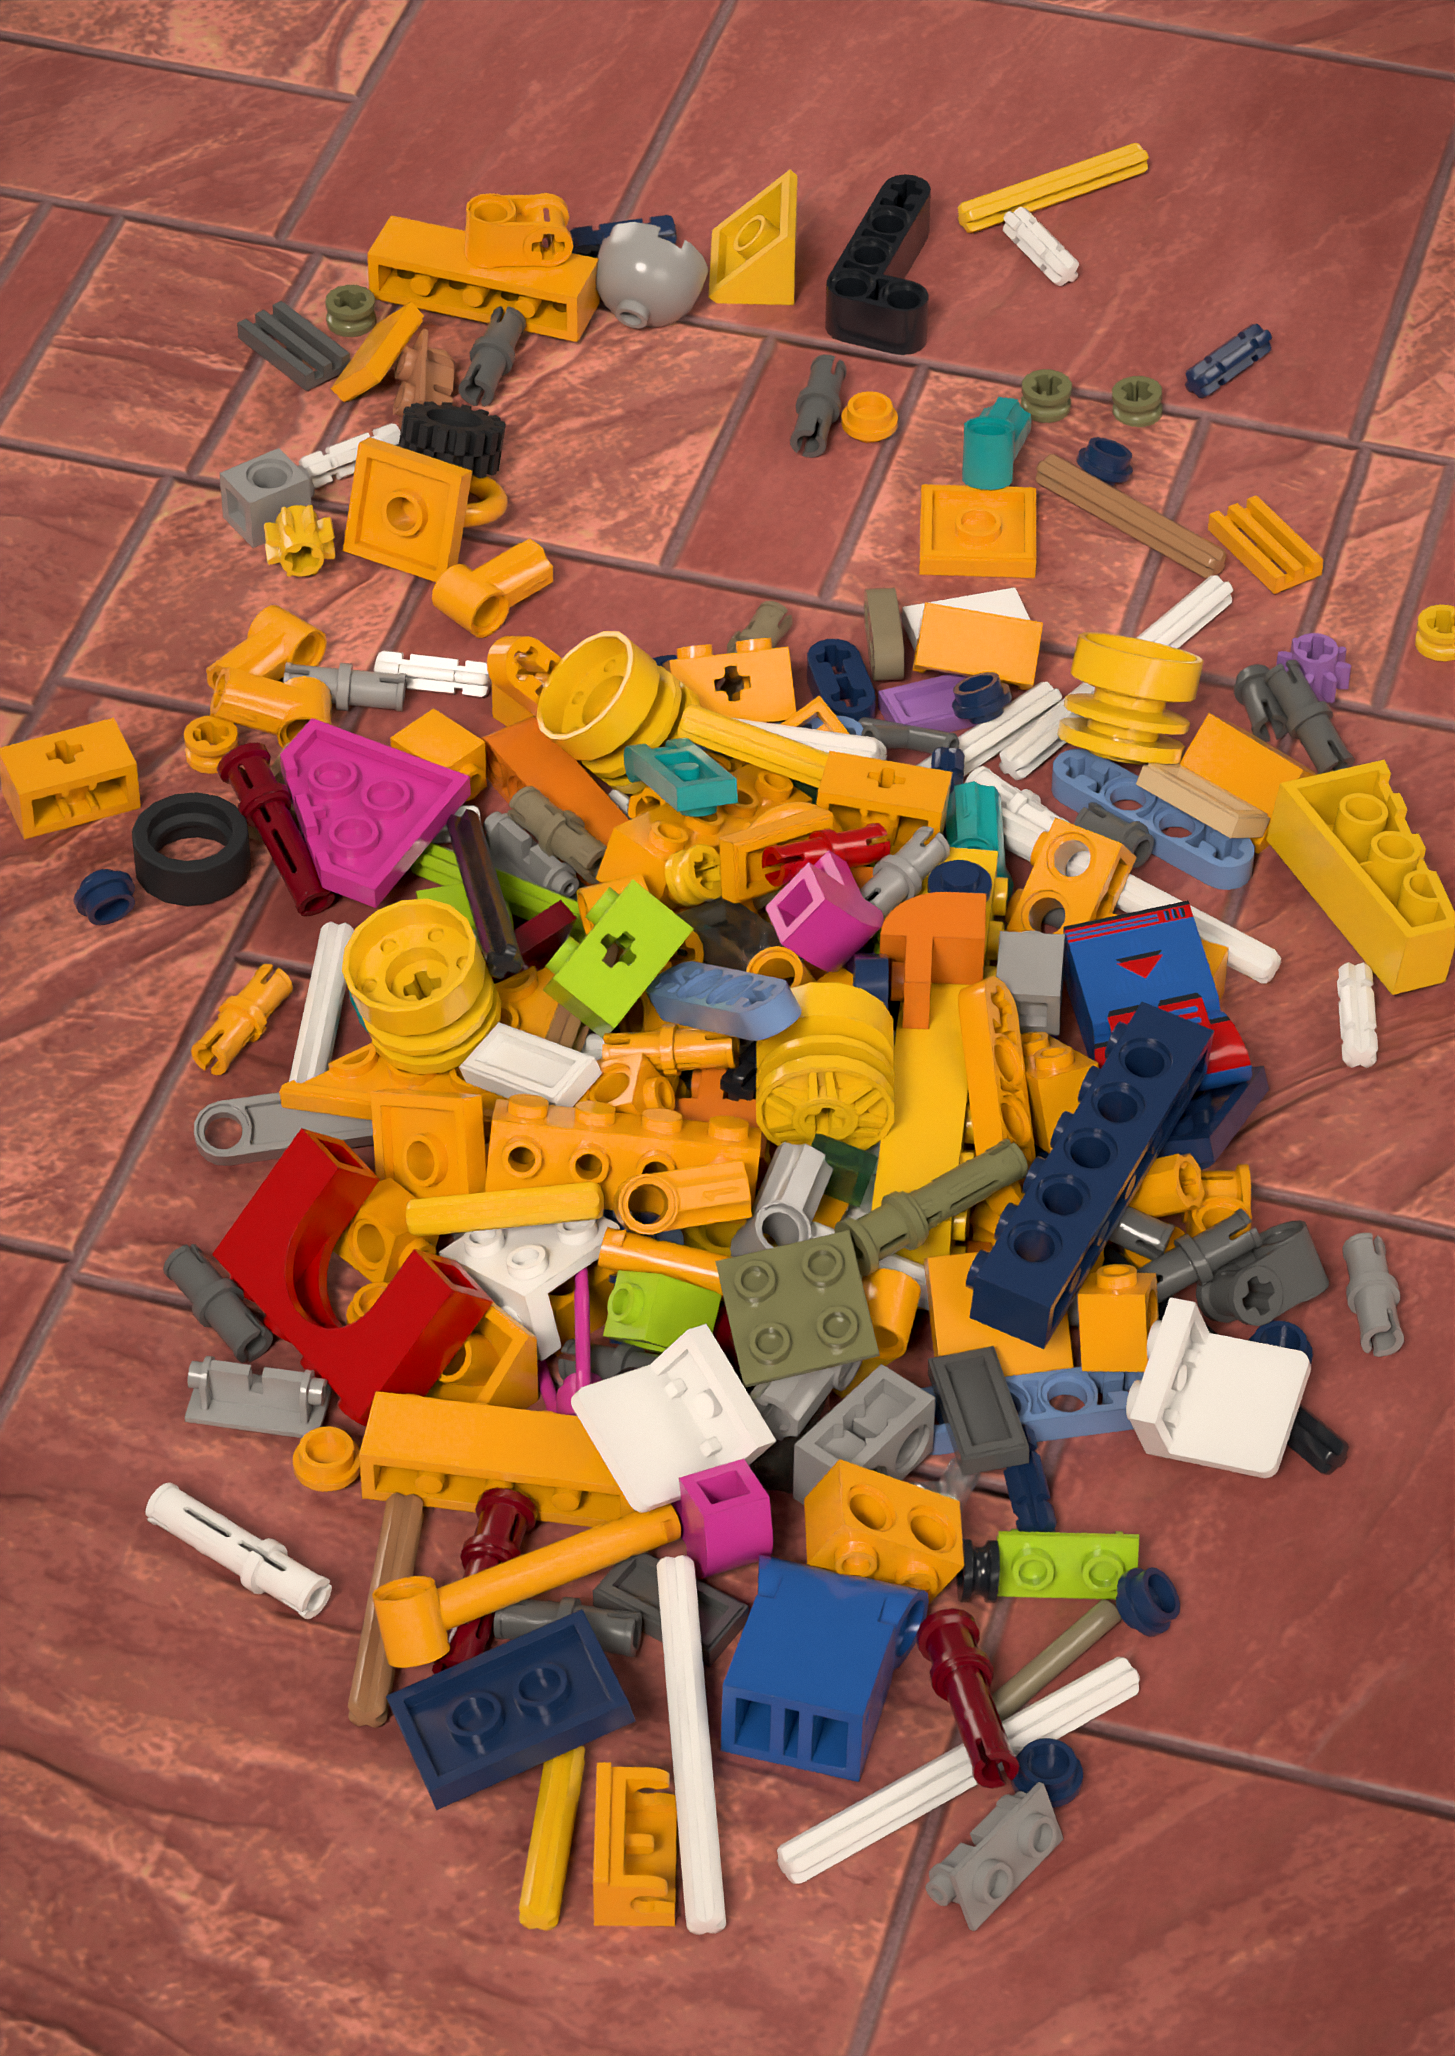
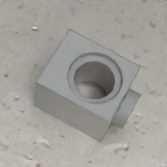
[220,448,315,548]
[996,931,1065,1035]

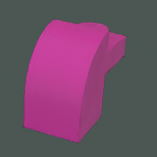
[765,850,884,972]
[670,1459,773,1579]

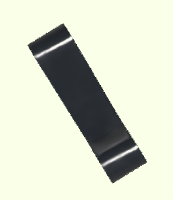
[825,174,931,355]

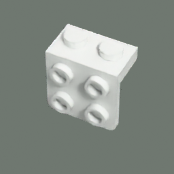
[439,1216,620,1361]
[1126,1297,1311,1478]
[571,1324,776,1513]

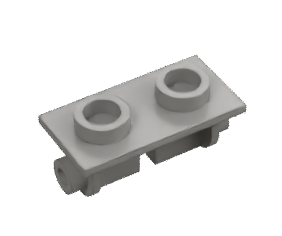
[483,811,587,900]
[184,1356,333,1438]
[926,1782,1064,1931]

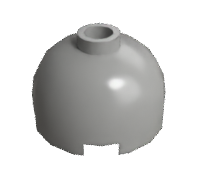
[596,222,709,329]

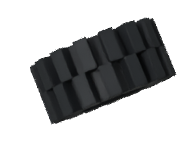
[399,401,506,478]

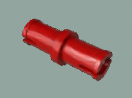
[762,823,891,887]

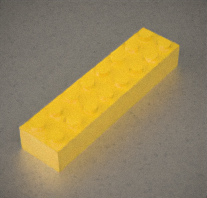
[871,845,1008,1310]

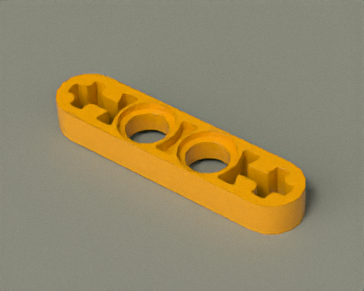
[958,976,1036,1216]

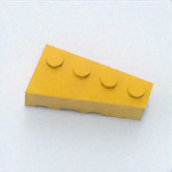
[1266,759,1455,995]

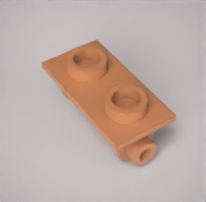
[393,328,455,431]

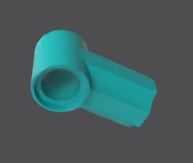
[962,397,1031,490]
[946,781,1014,902]

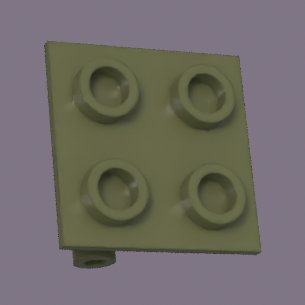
[715,1230,880,1388]

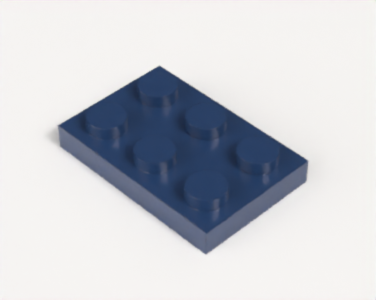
[386,1609,636,1810]

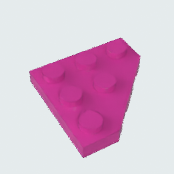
[280,718,471,908]

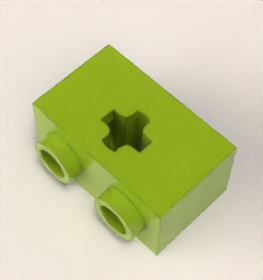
[543,880,694,1039]

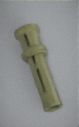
[834,1139,1028,1276]

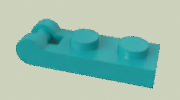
[624,738,738,817]

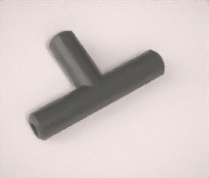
[858,717,960,754]

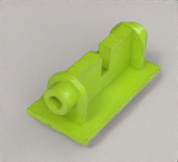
[996,1529,1139,1599]

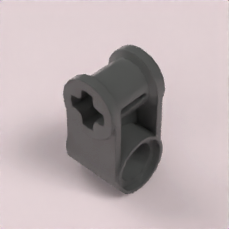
[1196,1220,1330,1326]

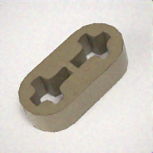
[864,588,904,681]

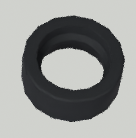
[131,792,251,906]

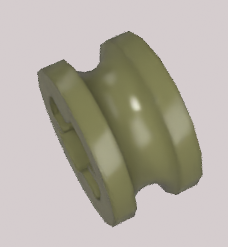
[325,285,376,337]
[1021,369,1072,423]
[1112,376,1162,427]

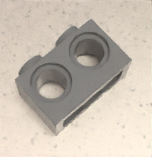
[793,1364,935,1505]

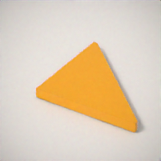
[279,966,558,1137]

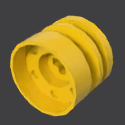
[536,631,701,794]
[1057,632,1204,764]
[342,899,502,1074]
[756,982,894,1158]

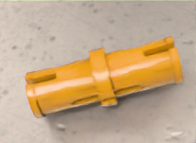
[191,964,293,1075]
[602,1024,740,1077]

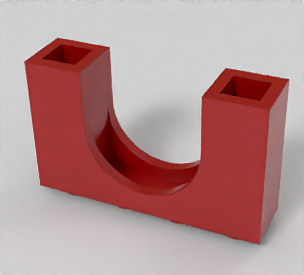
[212,1128,494,1426]

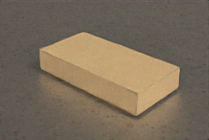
[1136,763,1270,838]

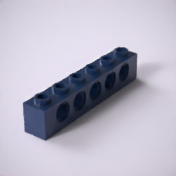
[966,1002,1214,1349]

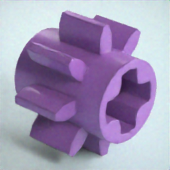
[1276,633,1351,703]

